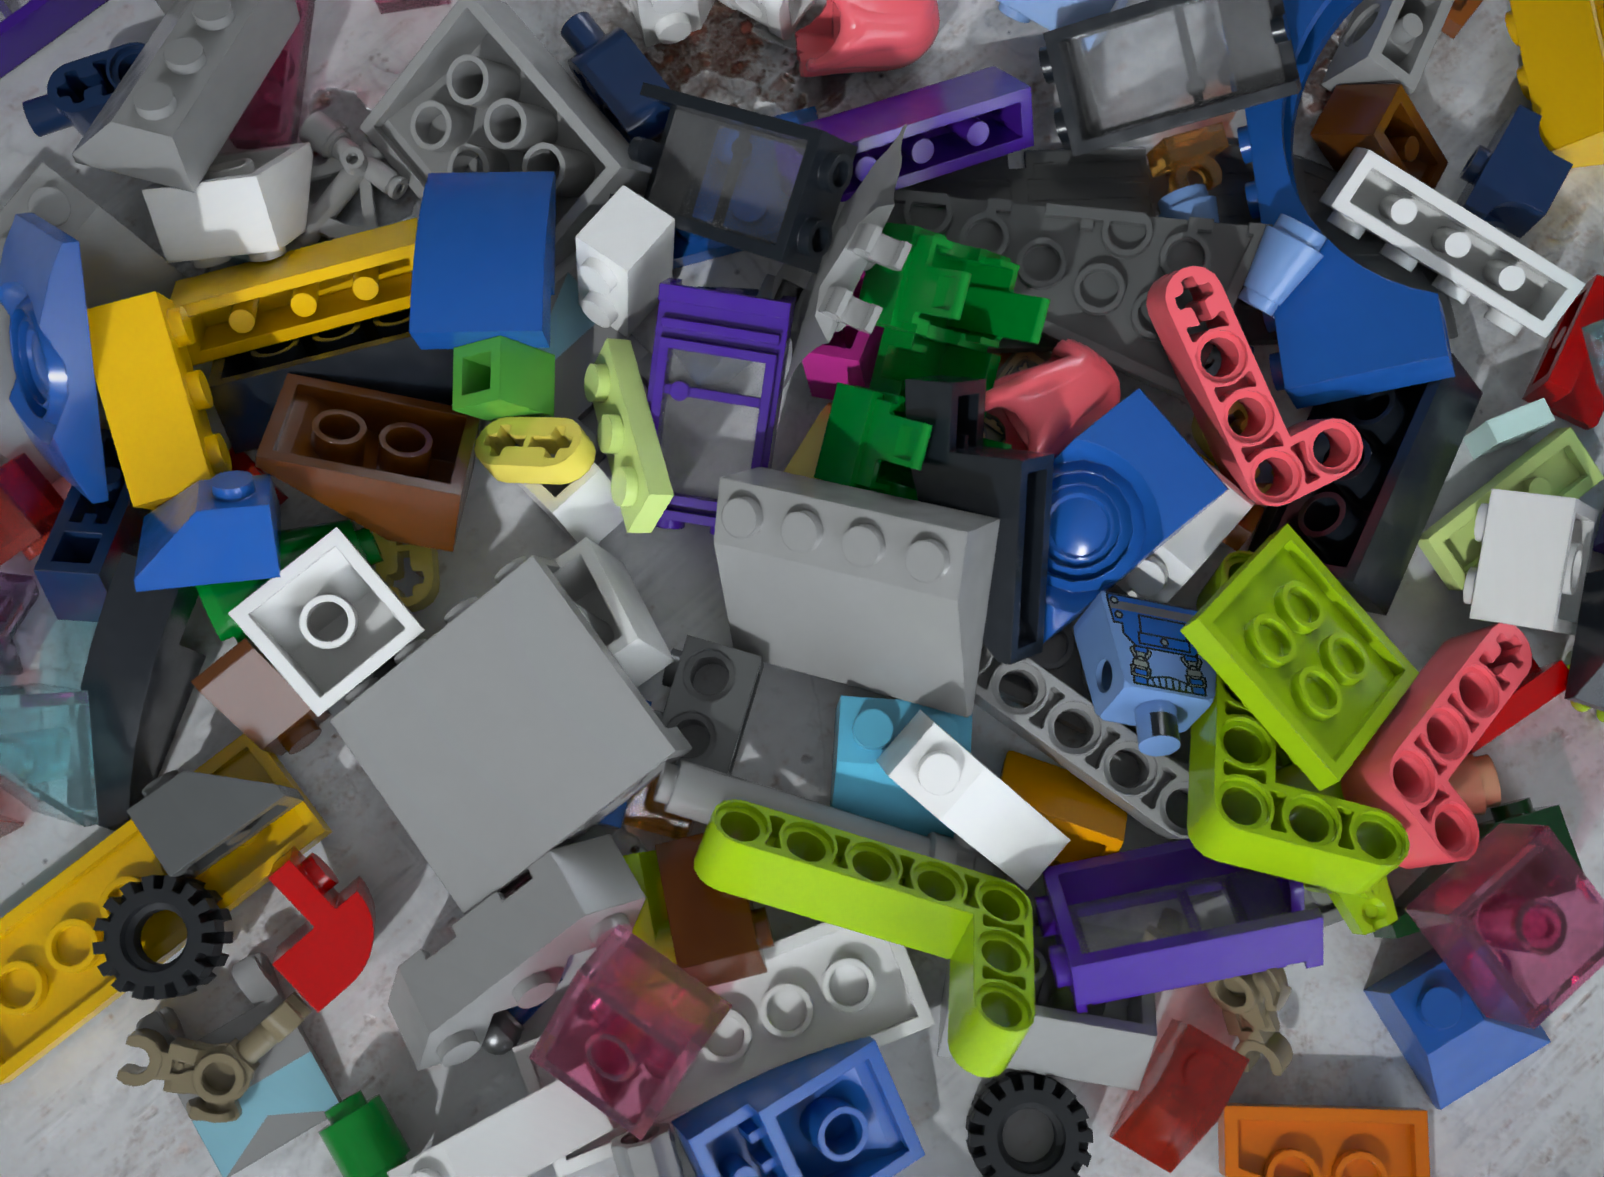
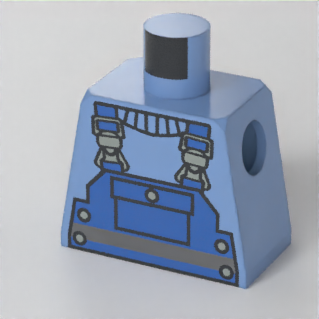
[1073,591,1216,756]

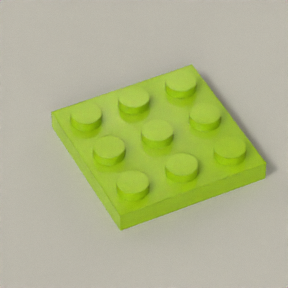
[1180,523,1419,791]

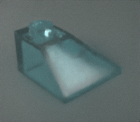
[0,683,98,827]

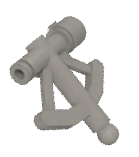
[285,111,409,251]

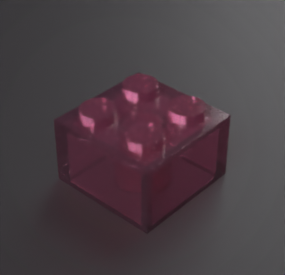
[1404,823,1604,1029]
[529,924,733,1141]

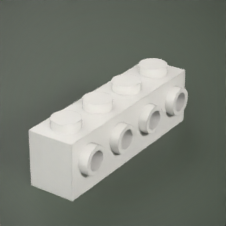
[1319,147,1586,339]

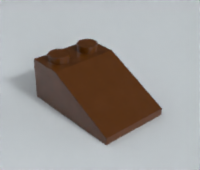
[255,373,481,552]

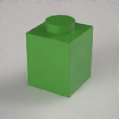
[452,335,555,422]

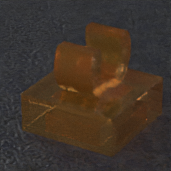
[1146,122,1229,192]

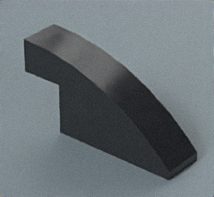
[905,375,1054,665]
[69,552,206,831]

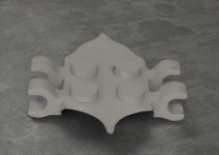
[757,124,913,389]

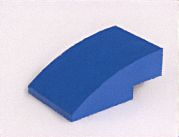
[409,171,556,350]
[671,1036,925,1177]

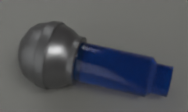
[482,978,563,1055]

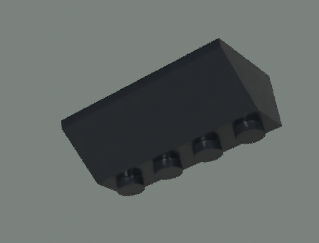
[208,308,454,454]
[1248,353,1483,616]

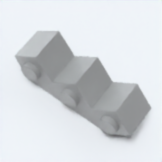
[388,834,646,1071]

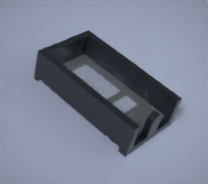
[1039,0,1302,157]
[609,82,858,274]

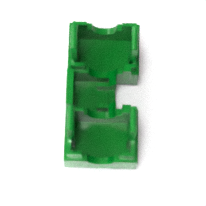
[814,222,1051,501]

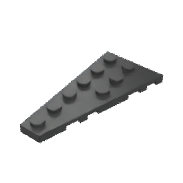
[887,189,1273,402]

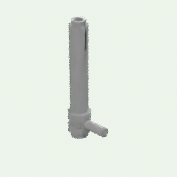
[653,760,1007,880]

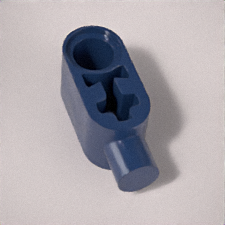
[561,12,670,144]
[23,42,145,137]

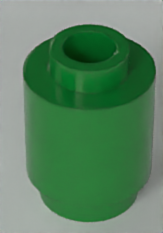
[318,1090,411,1177]

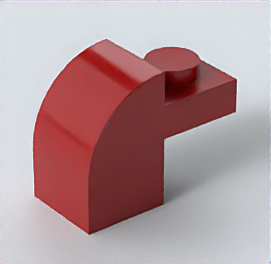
[268,846,376,1013]

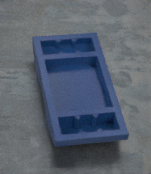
[0,213,109,504]
[1043,388,1229,645]

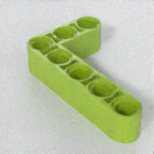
[1187,550,1410,895]
[694,799,1035,1078]

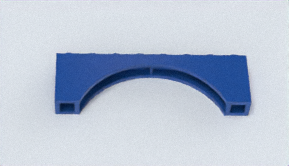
[1222,0,1455,409]

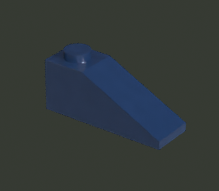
[33,429,151,622]

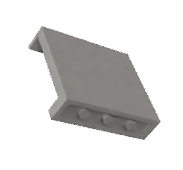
[329,555,693,915]

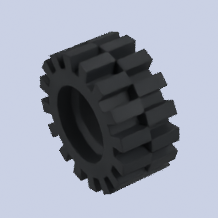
[92,875,234,1000]
[965,1071,1093,1177]

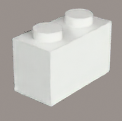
[575,185,675,338]

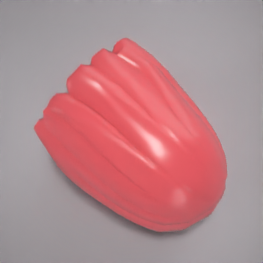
[795,0,940,77]
[985,339,1121,459]

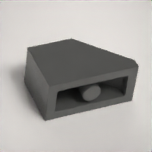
[126,770,304,879]

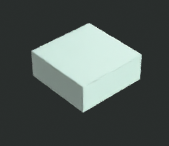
[1463,398,1555,460]

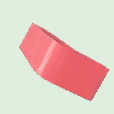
[1146,266,1363,506]
[1341,623,1532,869]

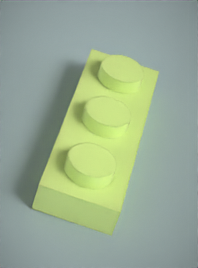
[584,338,674,533]
[1418,427,1604,591]

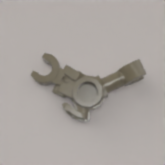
[1142,909,1293,1076]
[116,991,312,1123]

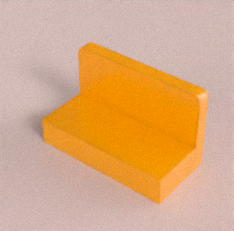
[1000,751,1128,866]

